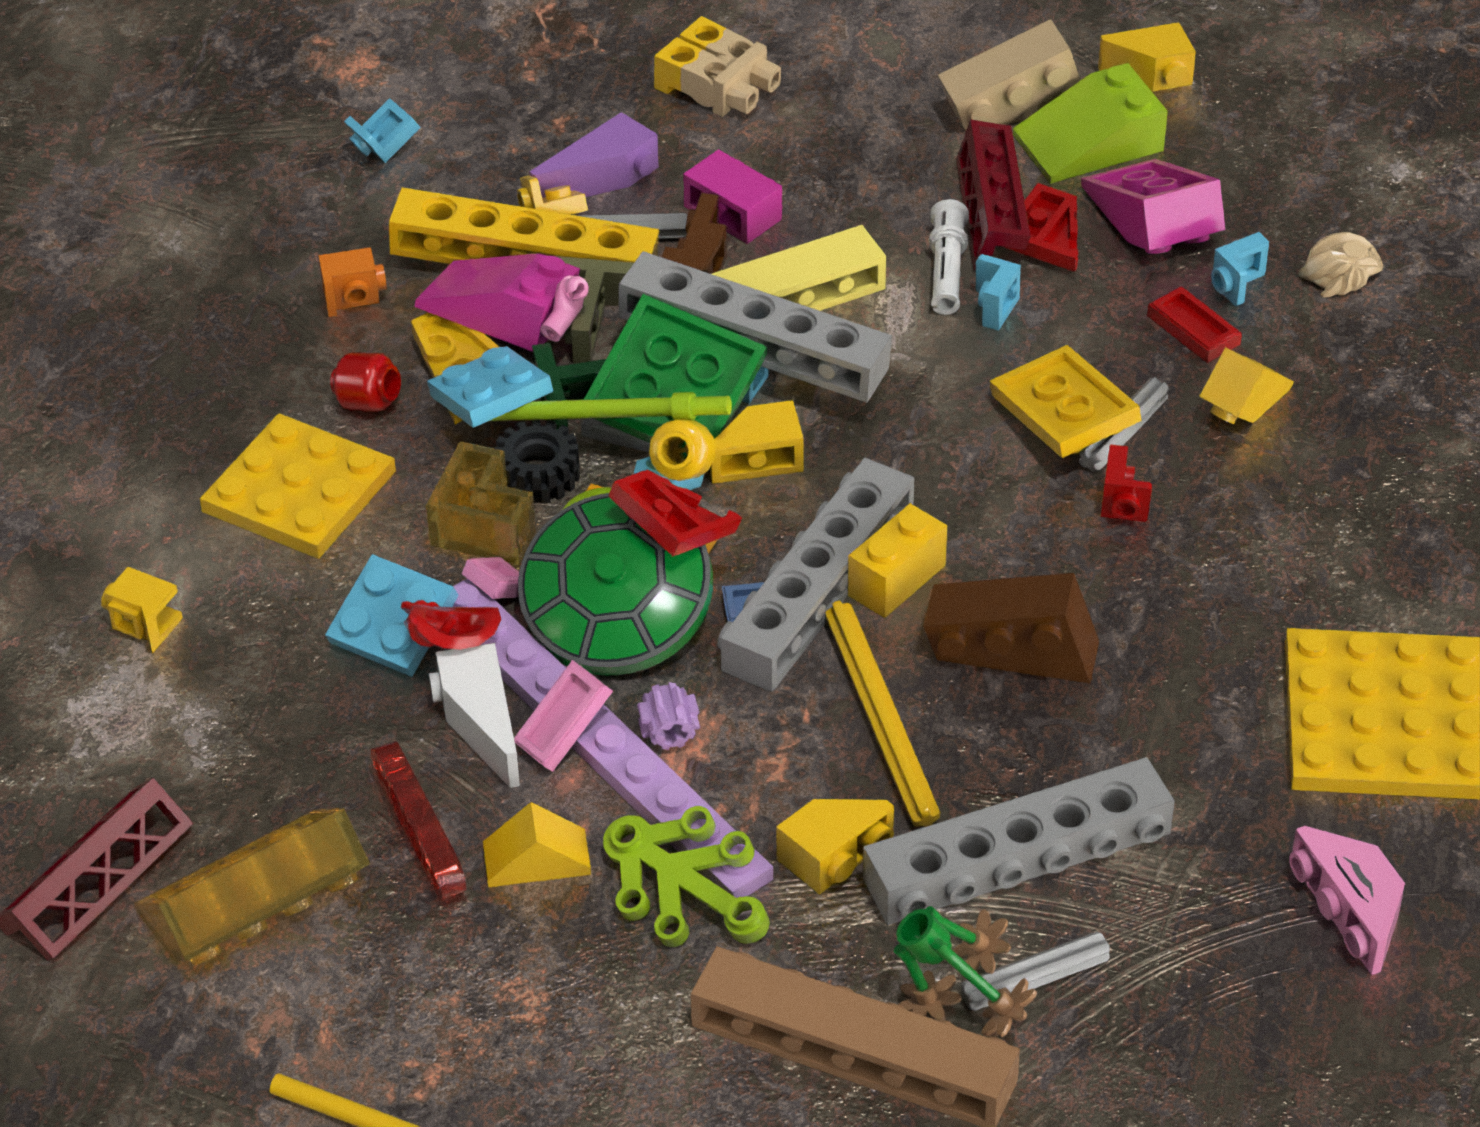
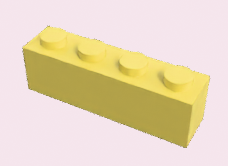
[712,225,886,311]

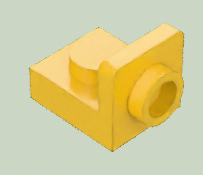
[517,175,588,215]

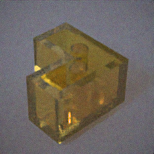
[426,442,536,565]

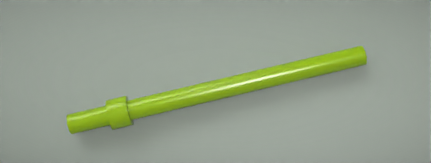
[464,392,732,422]

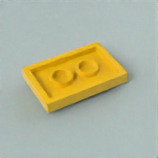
[989,345,1142,458]

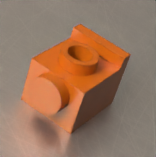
[318,247,387,317]

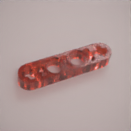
[371,741,466,900]

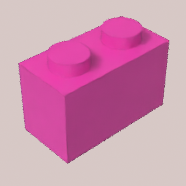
[683,149,782,244]

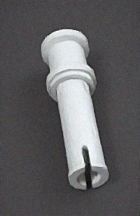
[929,199,969,315]

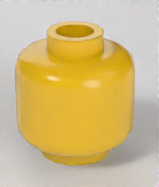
[649,419,716,481]

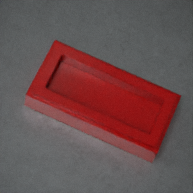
[1147,286,1242,363]

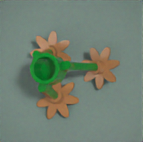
[894,906,1037,1037]

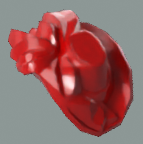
[400,600,502,650]

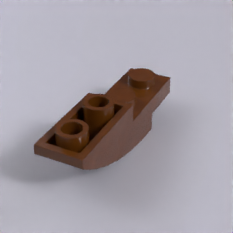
[662,193,727,274]

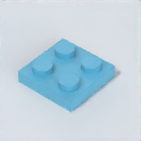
[427,346,553,428]
[325,554,459,677]

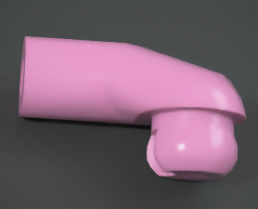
[540,275,589,342]

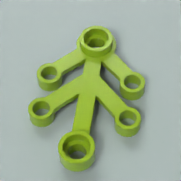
[603,806,770,947]

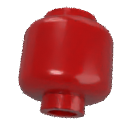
[330,352,401,412]

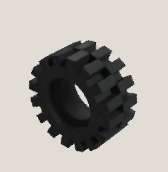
[494,420,580,504]

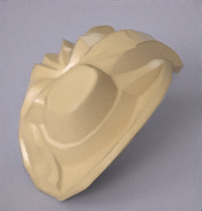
[1298,231,1384,297]

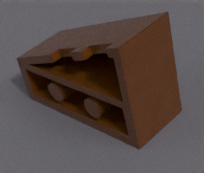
[923,573,1099,684]

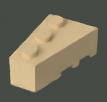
[938,19,1081,132]

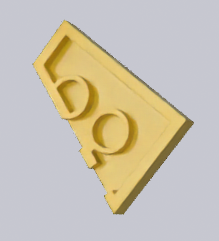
[411,312,499,424]

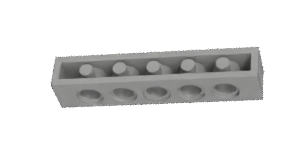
[619,251,892,403]
[717,457,914,692]
[863,757,1175,925]

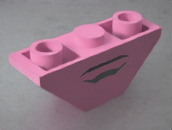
[1289,826,1405,975]

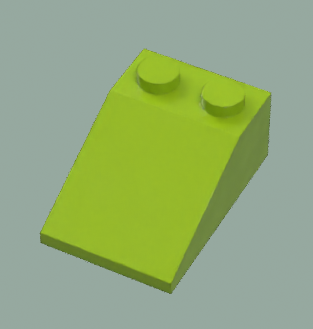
[1013,63,1168,184]

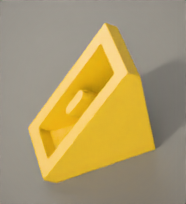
[483,802,591,888]

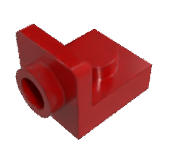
[1100,444,1152,522]

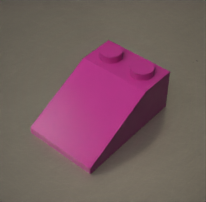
[1081,159,1225,254]
[414,253,580,351]

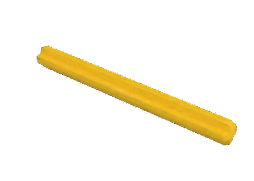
[825,600,941,828]

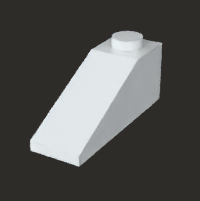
[429,643,520,788]

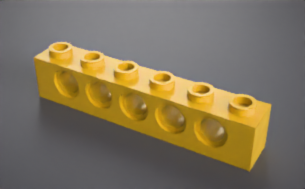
[389,187,659,264]

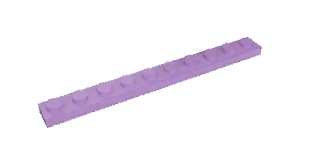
[452,579,773,898]

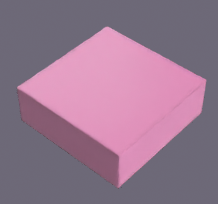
[461,557,519,599]

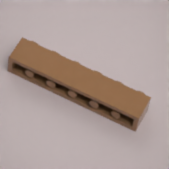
[691,946,1020,1127]

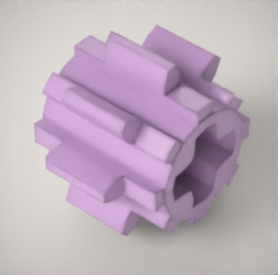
[637,682,700,750]

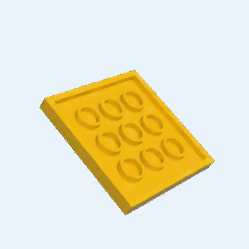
[1285,628,1480,800]

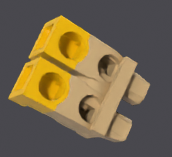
[654,16,781,117]

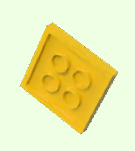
[200,413,396,559]

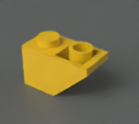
[776,799,894,894]

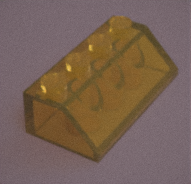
[134,808,370,965]

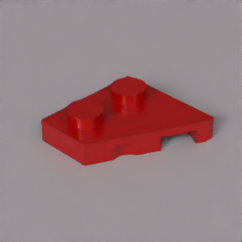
[1005,183,1078,272]
[608,470,742,557]

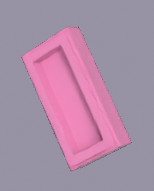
[514,660,613,772]

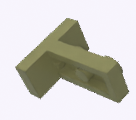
[556,256,634,363]

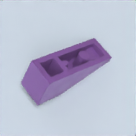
[529,112,659,198]

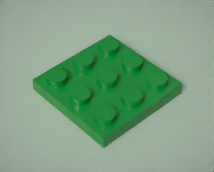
[584,294,767,457]

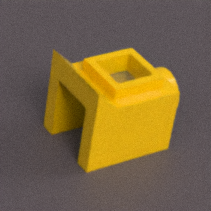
[101,567,183,654]

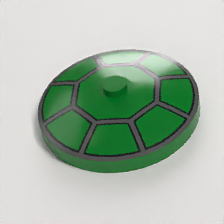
[518,493,713,676]

